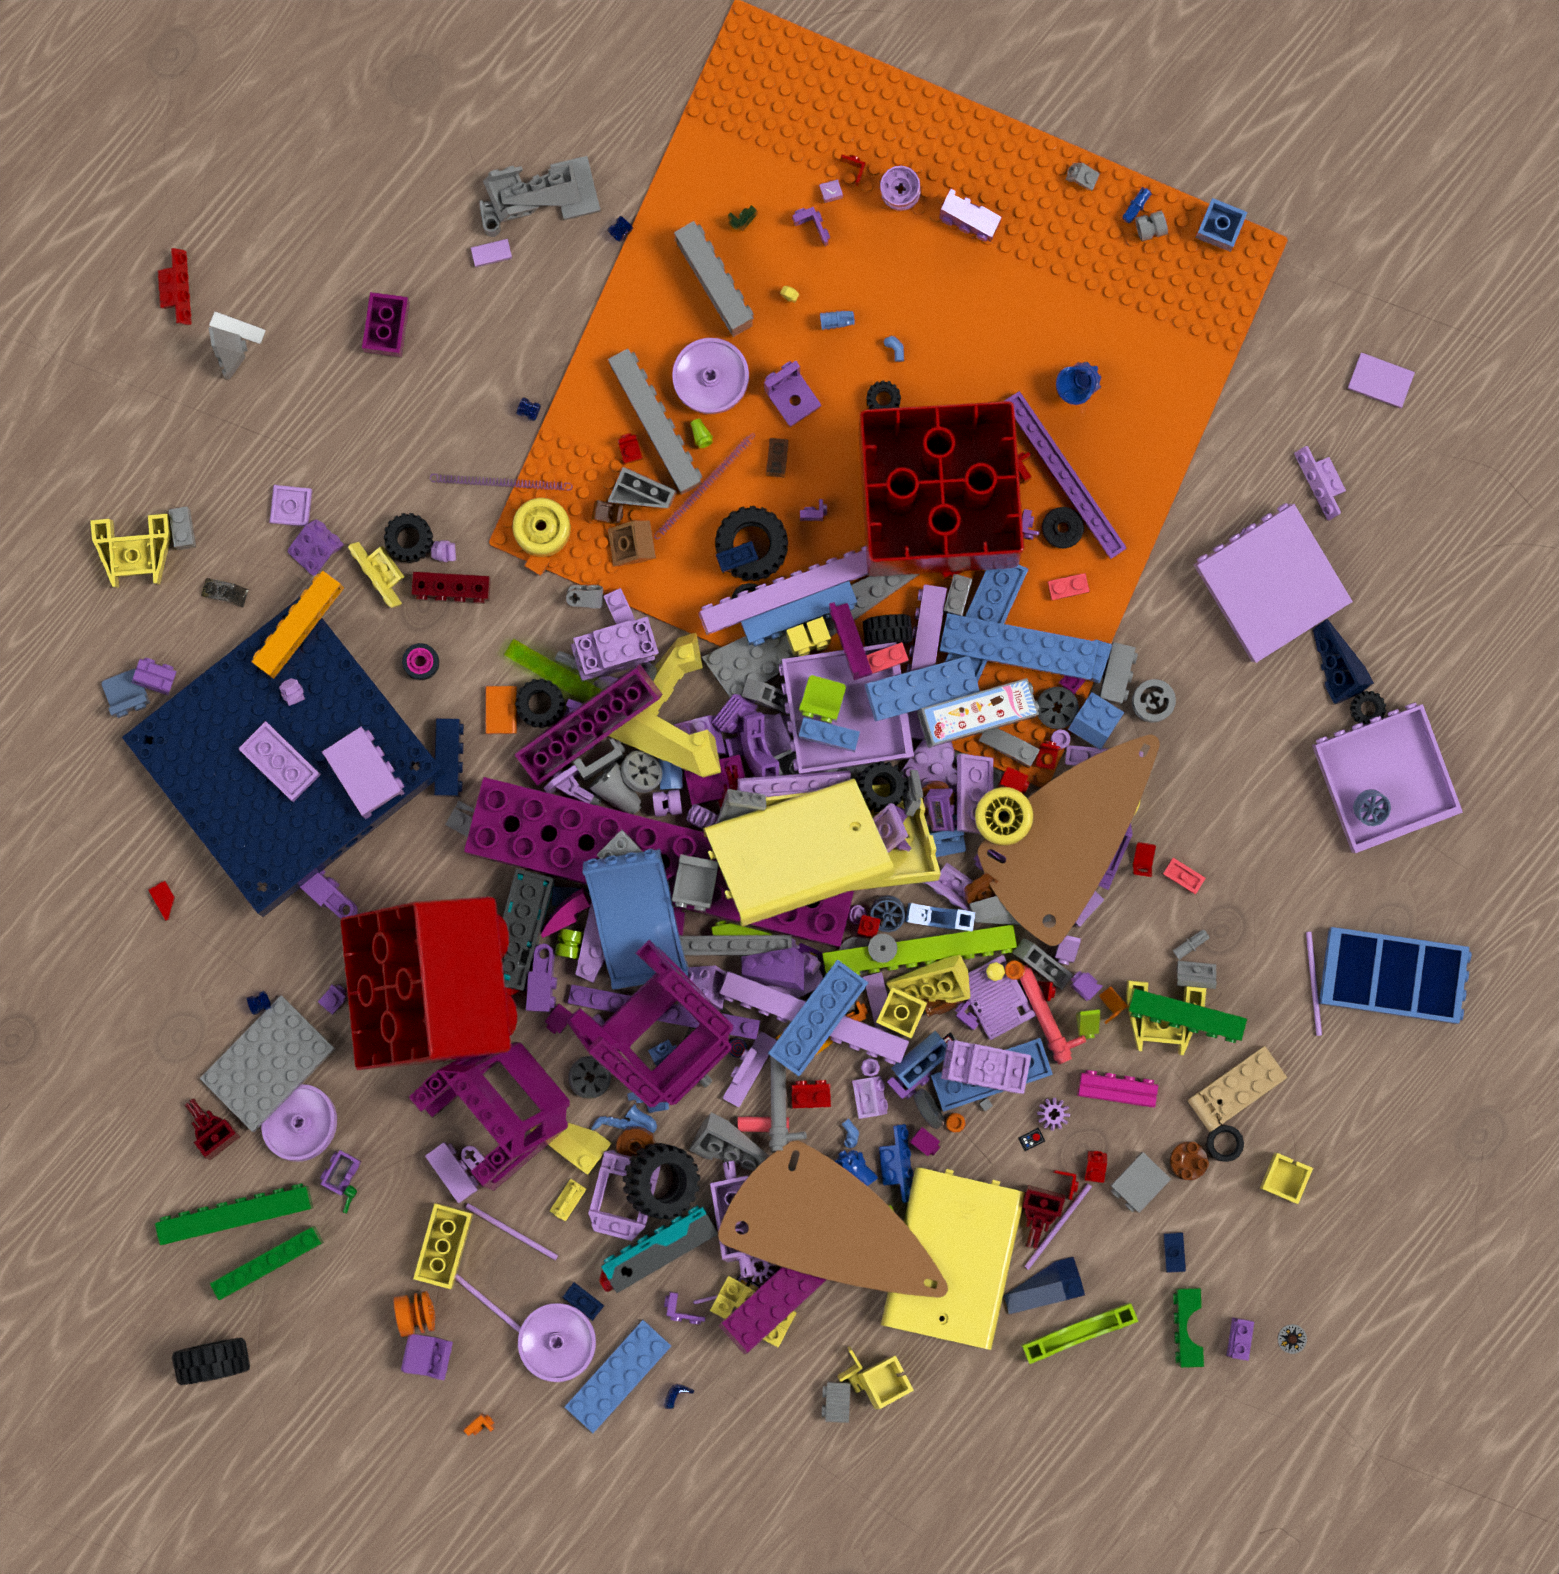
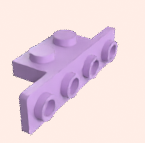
[1294,446,1346,521]
[923,863,973,912]
[723,1032,776,1107]

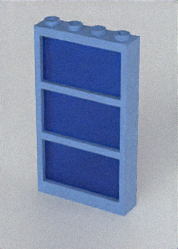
[1319,927,1471,1024]

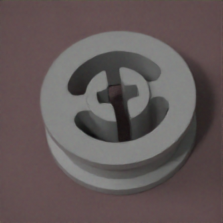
[1132,679,1176,723]

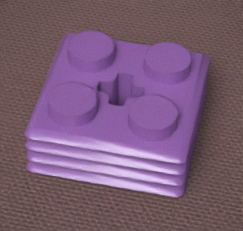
[712,694,758,734]

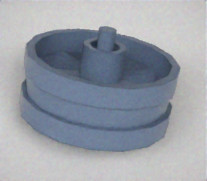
[1353,789,1391,827]
[870,895,905,932]

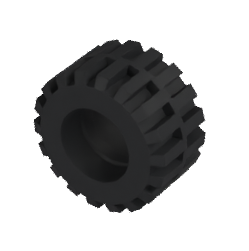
[384,513,433,563]
[863,614,913,646]
[515,678,565,728]
[856,761,907,812]

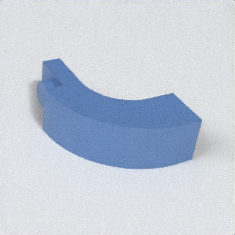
[905,903,975,932]

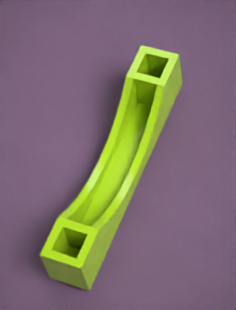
[1021,1302,1139,1364]

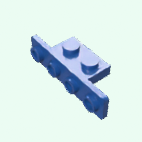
[879,1124,913,1203]

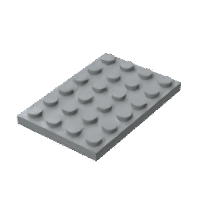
[200,995,335,1132]

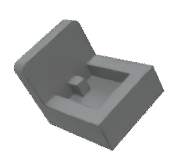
[1066,163,1100,191]

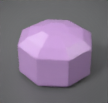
[861,1058,880,1077]

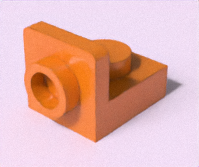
[845,1001,868,1022]
[463,1413,495,1436]

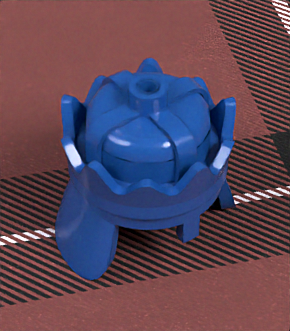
[1056,362,1101,405]
[835,1150,878,1186]

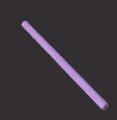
[1306,932,1322,1036]
[1024,1183,1092,1270]
[465,1203,558,1261]
[455,1274,521,1332]

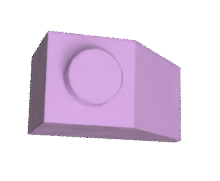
[1054,935,1081,965]

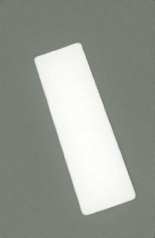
[210,312,265,344]

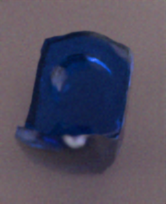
[664,1383,695,1409]

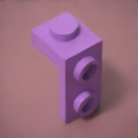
[792,207,830,247]
[664,1292,706,1325]

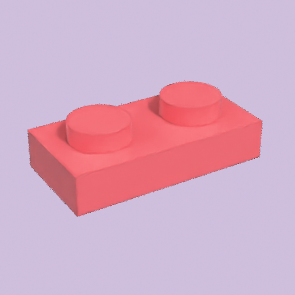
[1048,573,1090,601]
[866,642,909,674]
[1163,858,1206,895]

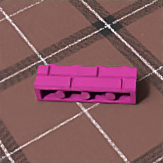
[1077,1070,1158,1108]

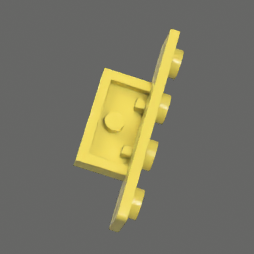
[348,542,404,608]

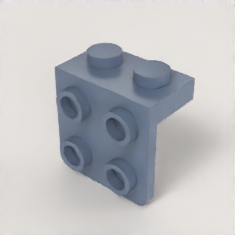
[102,669,150,718]

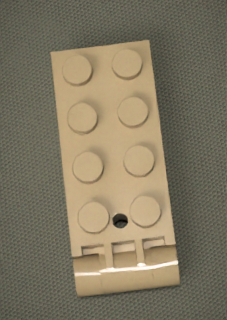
[1187,1046,1287,1132]

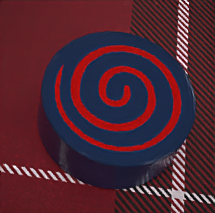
[729,1038,747,1058]

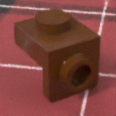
[592,500,624,524]

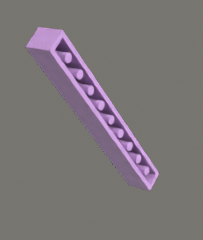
[698,546,869,635]
[719,971,909,1065]

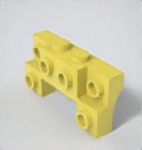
[710,1275,797,1348]

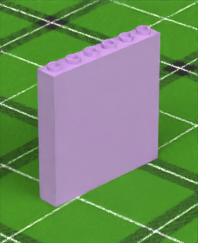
[1194,503,1353,663]
[779,642,914,774]
[1312,702,1463,853]

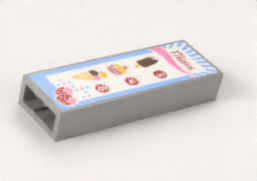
[917,678,1039,748]

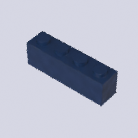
[434,718,464,797]

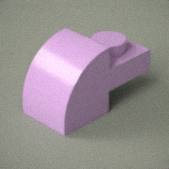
[603,588,635,625]

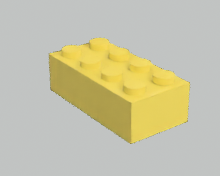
[413,1203,474,1289]

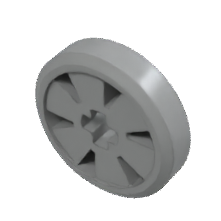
[621,751,662,793]

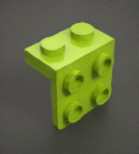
[799,675,846,724]

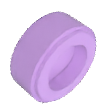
[1051,729,1070,749]

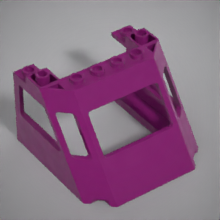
[566,939,733,1107]
[409,1042,570,1191]

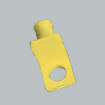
[837,1346,864,1393]

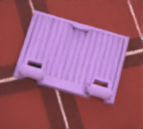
[968,955,1036,1040]

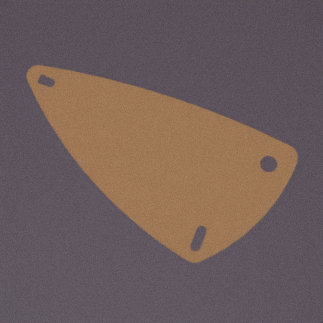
[978,734,1160,946]
[718,1141,948,1298]

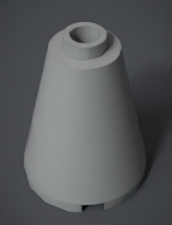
[589,762,641,815]

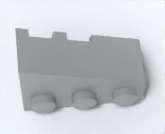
[608,467,677,508]

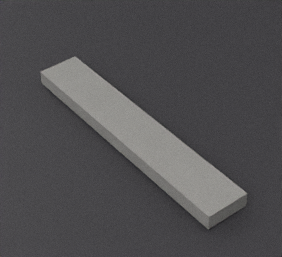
[680,935,792,956]

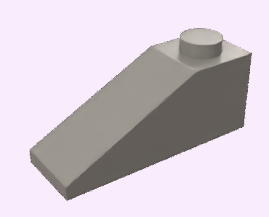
[741,679,790,715]
[979,728,1040,768]
[1013,938,1073,990]

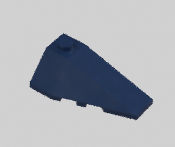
[1313,619,1374,705]
[1004,1257,1085,1314]

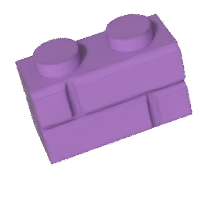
[132,658,177,695]

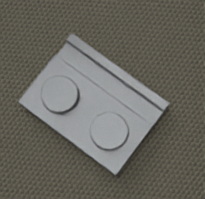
[903,769,923,816]
[445,801,475,837]
[1177,961,1217,989]

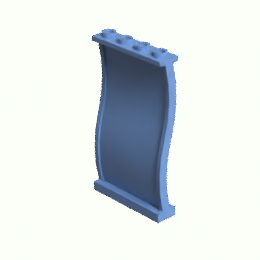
[583,849,689,990]

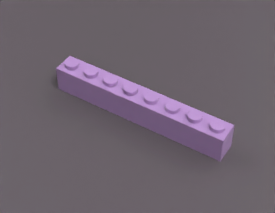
[907,585,947,741]

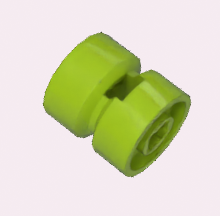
[554,929,584,960]

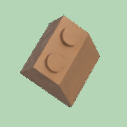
[608,521,656,566]

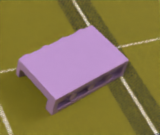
[322,727,405,819]

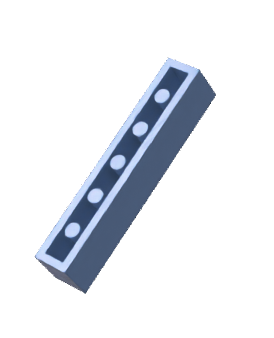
[741,581,857,647]

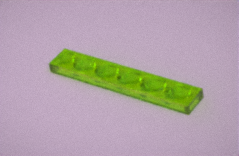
[504,638,602,702]

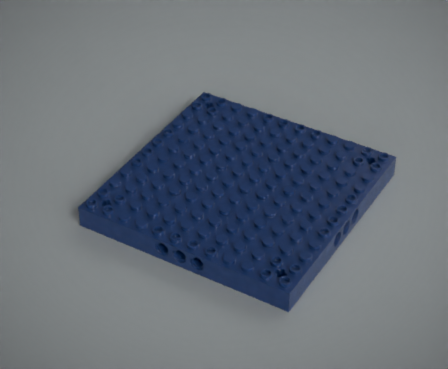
[122,597,445,917]

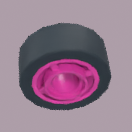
[402,643,439,680]

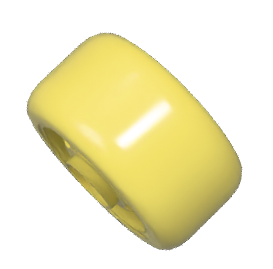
[512,498,571,557]
[975,787,1033,846]

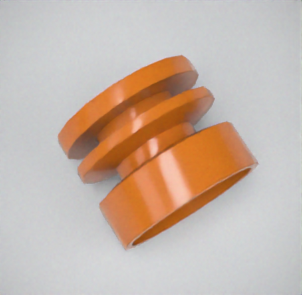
[394,1291,436,1337]

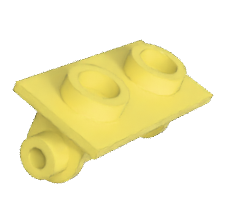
[550,1179,587,1222]

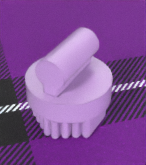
[431,540,456,562]
[279,678,305,706]

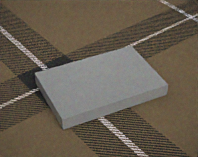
[550,156,601,220]

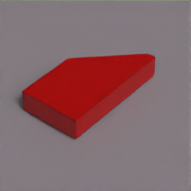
[148,881,175,921]

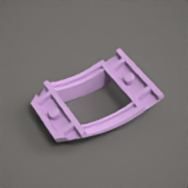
[588,1150,661,1241]

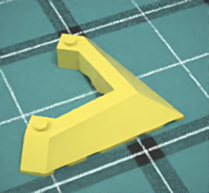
[608,633,721,778]

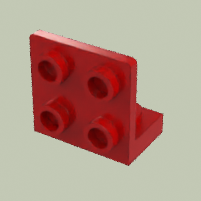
[792,1080,831,1109]

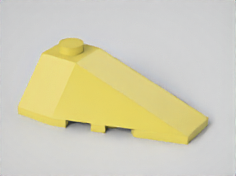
[886,955,971,1003]
[530,1123,612,1175]

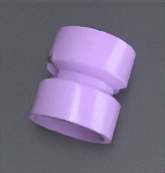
[652,789,682,817]

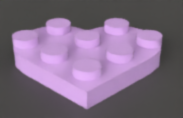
[902,739,957,793]

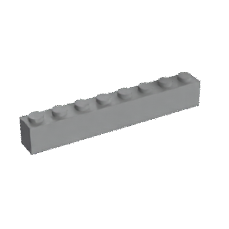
[608,349,703,495]

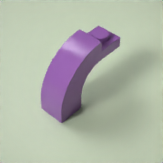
[740,712,779,777]

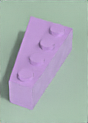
[576,900,605,983]

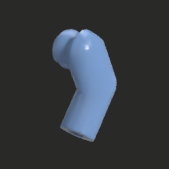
[884,336,904,362]
[841,1119,859,1148]

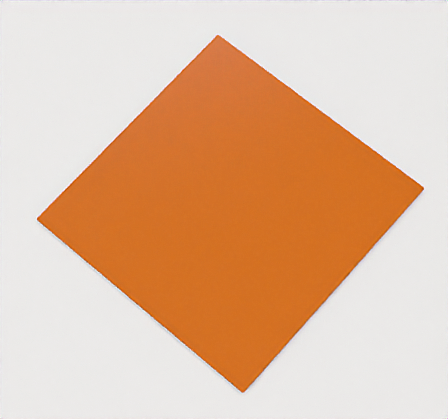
[489,0,1288,788]

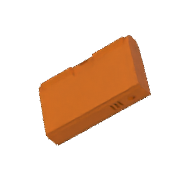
[486,686,517,734]

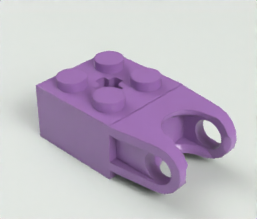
[300,870,358,918]
[526,944,557,1013]

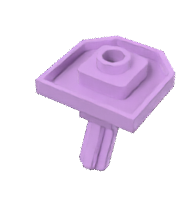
[544,765,594,804]

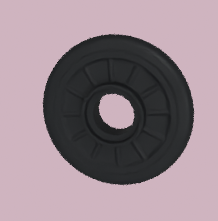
[1042,507,1084,549]

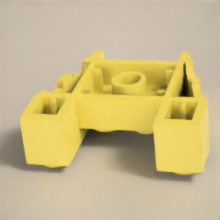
[90,514,172,588]
[1125,980,1206,1055]

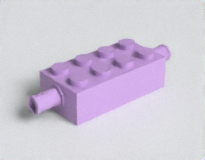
[710,1161,753,1278]

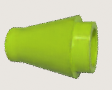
[690,419,713,448]

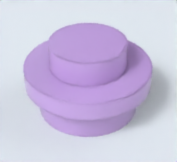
[848,905,867,924]

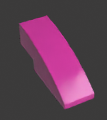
[541,888,591,938]

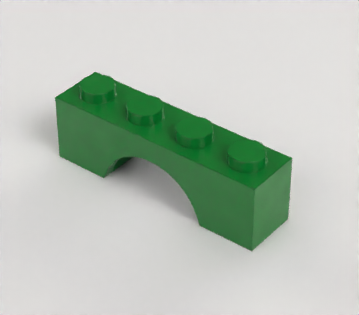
[1172,1288,1204,1368]

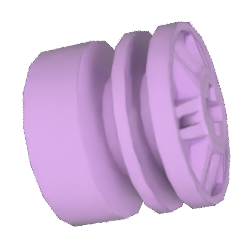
[880,166,921,211]

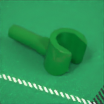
[343,1185,357,1214]

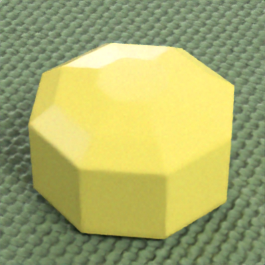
[780,286,799,303]
[986,962,1005,981]

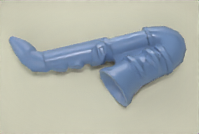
[591,1104,657,1133]

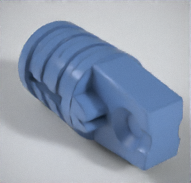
[820,311,855,330]

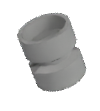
[1135,211,1168,242]

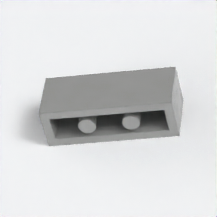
[1099,642,1138,705]

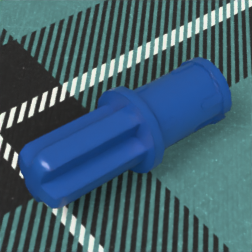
[1122,187,1152,223]

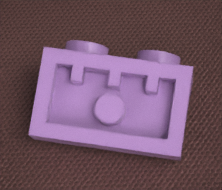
[852,1076,888,1119]

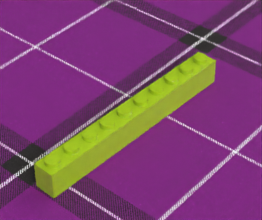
[822,925,1017,975]

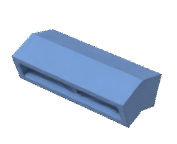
[658,758,683,790]

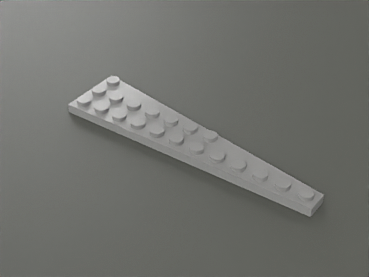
[702,574,920,697]

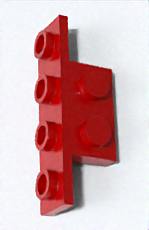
[158,248,191,326]

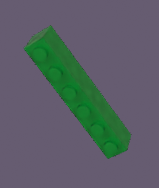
[1127,988,1247,1043]
[210,1226,324,1301]

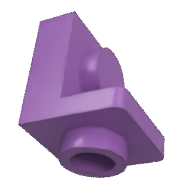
[800,499,827,521]
[1022,509,1039,540]
[724,737,745,757]
[318,984,348,1015]
[955,1001,979,1030]

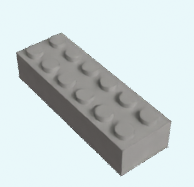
[674,221,754,337]

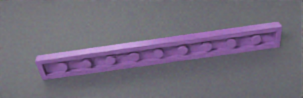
[1005,391,1127,560]
[568,984,760,1040]

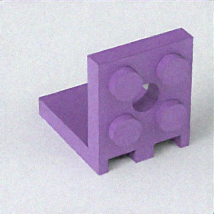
[764,361,822,427]

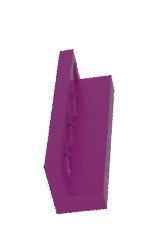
[829,602,872,680]

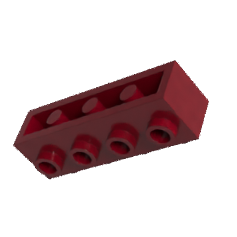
[412,572,491,604]

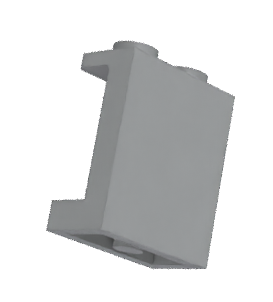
[483,166,539,222]
[573,738,625,781]
[716,789,767,824]
[671,855,719,912]
[1110,1152,1171,1213]

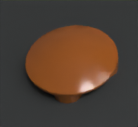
[1170,1142,1209,1180]

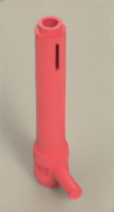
[1020,964,1086,1065]

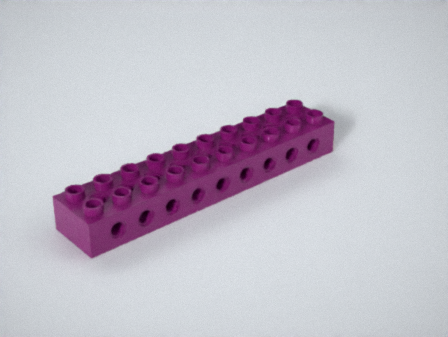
[464,777,854,948]

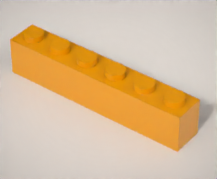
[252,571,344,679]

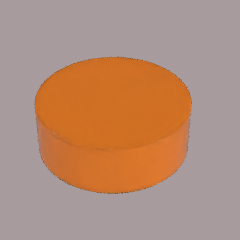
[1005,960,1025,980]
[946,1113,965,1133]

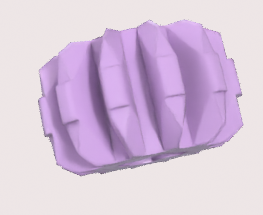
[686,804,718,830]
[1037,1098,1070,1131]
[747,1257,776,1283]

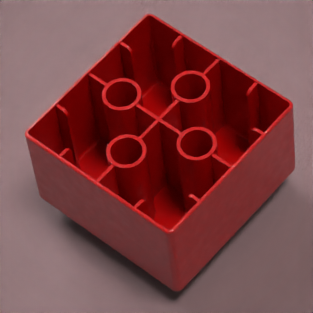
[858,401,1024,577]
[340,897,517,1070]

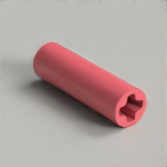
[738,1116,789,1132]

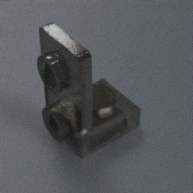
[766,438,789,478]
[201,578,249,608]

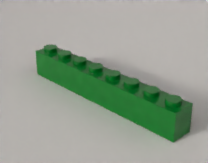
[155,1183,314,1246]

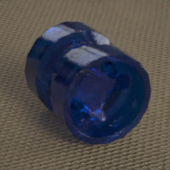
[607,216,634,243]
[516,397,541,422]
[246,990,271,1015]

